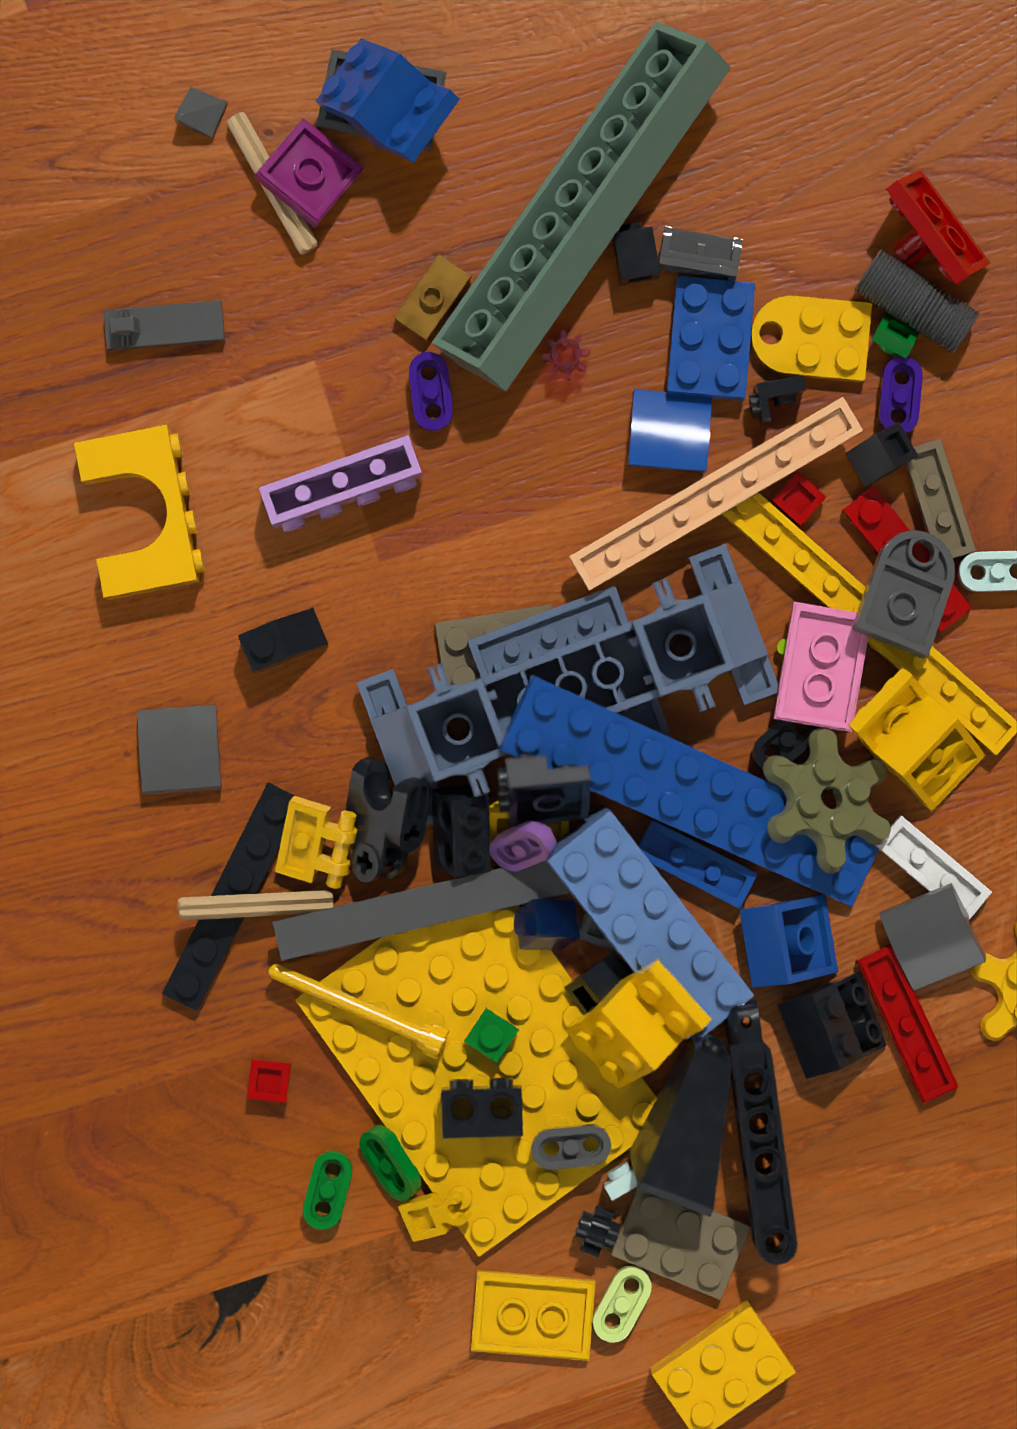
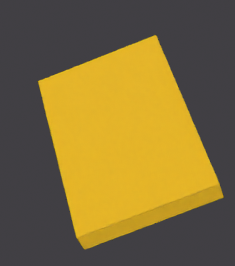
[471,1270,596,1361]

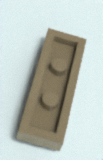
[905,439,976,559]

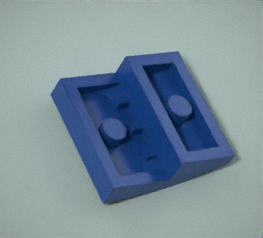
[628,389,712,473]

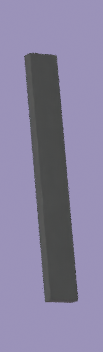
[273,861,570,961]

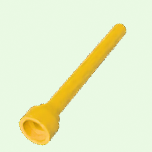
[268,964,449,1060]

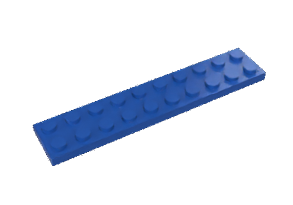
[499,675,879,907]

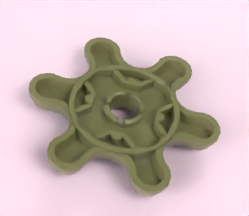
[763,728,891,874]

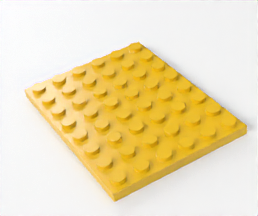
[295,866,657,1257]

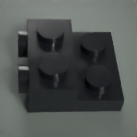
[497,754,591,827]

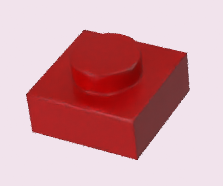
[770,471,827,527]
[247,1058,292,1103]

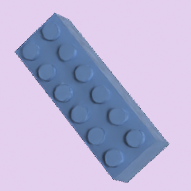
[545,805,755,1040]

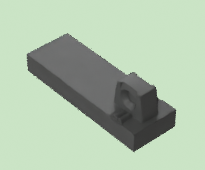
[104,300,225,351]

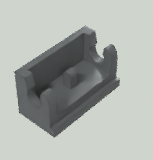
[659,226,743,281]

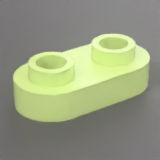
[593,1265,652,1343]

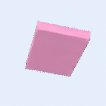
[773,602,868,732]

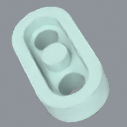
[957,551,1017,592]

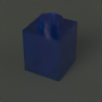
[514,899,580,950]

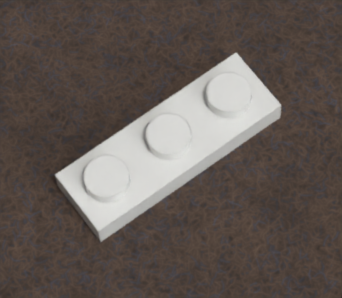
[876,816,992,919]

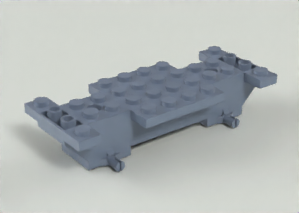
[357,544,779,825]

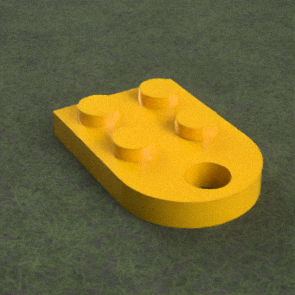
[750,296,872,383]

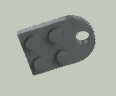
[852,530,955,659]

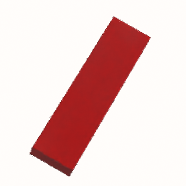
[856,944,959,1104]

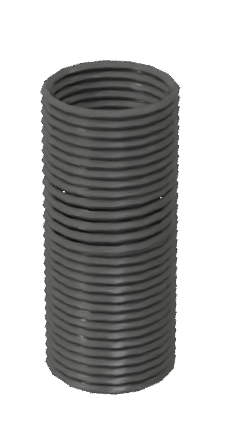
[854,249,979,354]

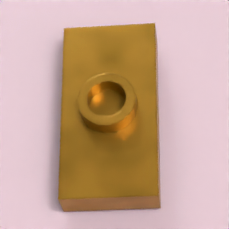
[394,254,471,342]

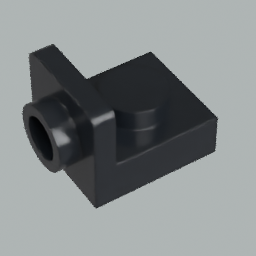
[748,375,806,426]

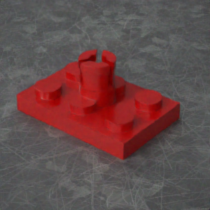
[885,170,991,285]

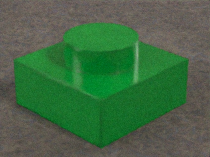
[872,313,920,358]
[464,1007,519,1063]

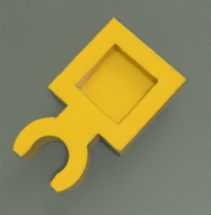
[398,1192,472,1242]

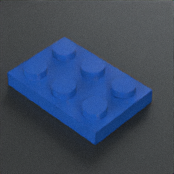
[666,276,755,401]

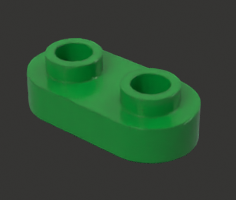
[359,1125,421,1201]
[303,1150,353,1230]

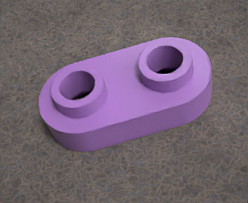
[489,821,556,871]

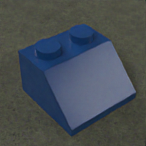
[739,895,838,988]

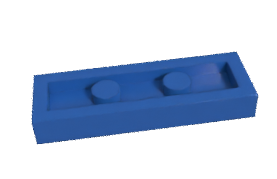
[638,820,757,909]

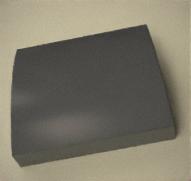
[137,705,222,795]
[880,883,986,991]

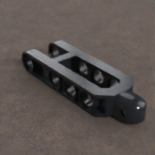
[725,1000,798,1265]

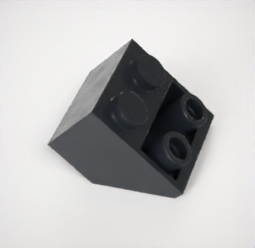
[778,972,887,1079]

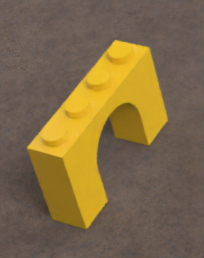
[74,425,205,600]

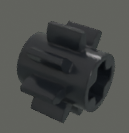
[573,1205,621,1257]

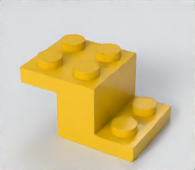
[848,667,986,812]
[565,960,712,1088]

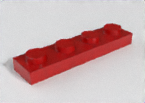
[842,485,972,633]

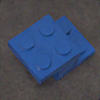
[315,38,460,163]

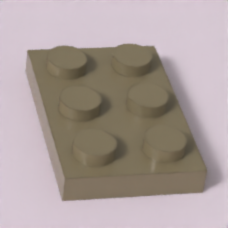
[435,604,552,685]
[610,1187,750,1300]

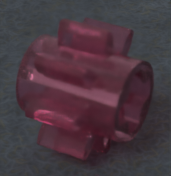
[541,330,590,381]

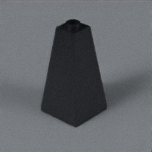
[629,1034,732,1217]

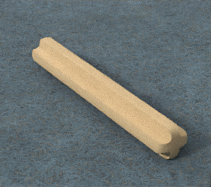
[227,112,317,255]
[177,890,333,920]

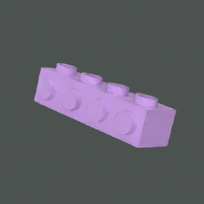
[259,435,423,533]

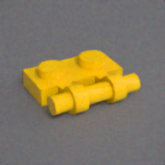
[275,796,357,889]

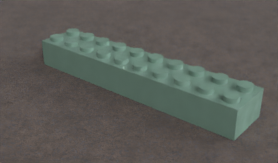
[432,21,731,391]

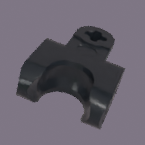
[345,757,432,883]

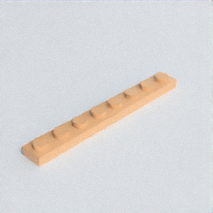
[569,397,863,591]

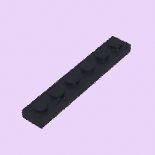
[162,782,298,1011]

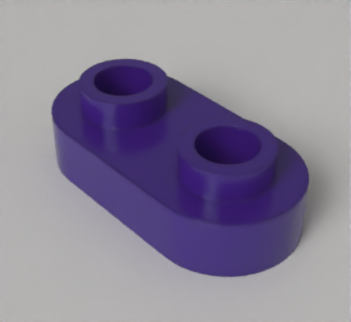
[409,352,453,432]
[878,356,923,434]

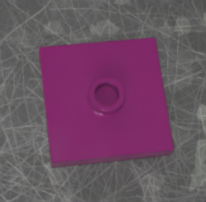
[254,118,364,228]

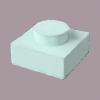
[603,1162,637,1201]

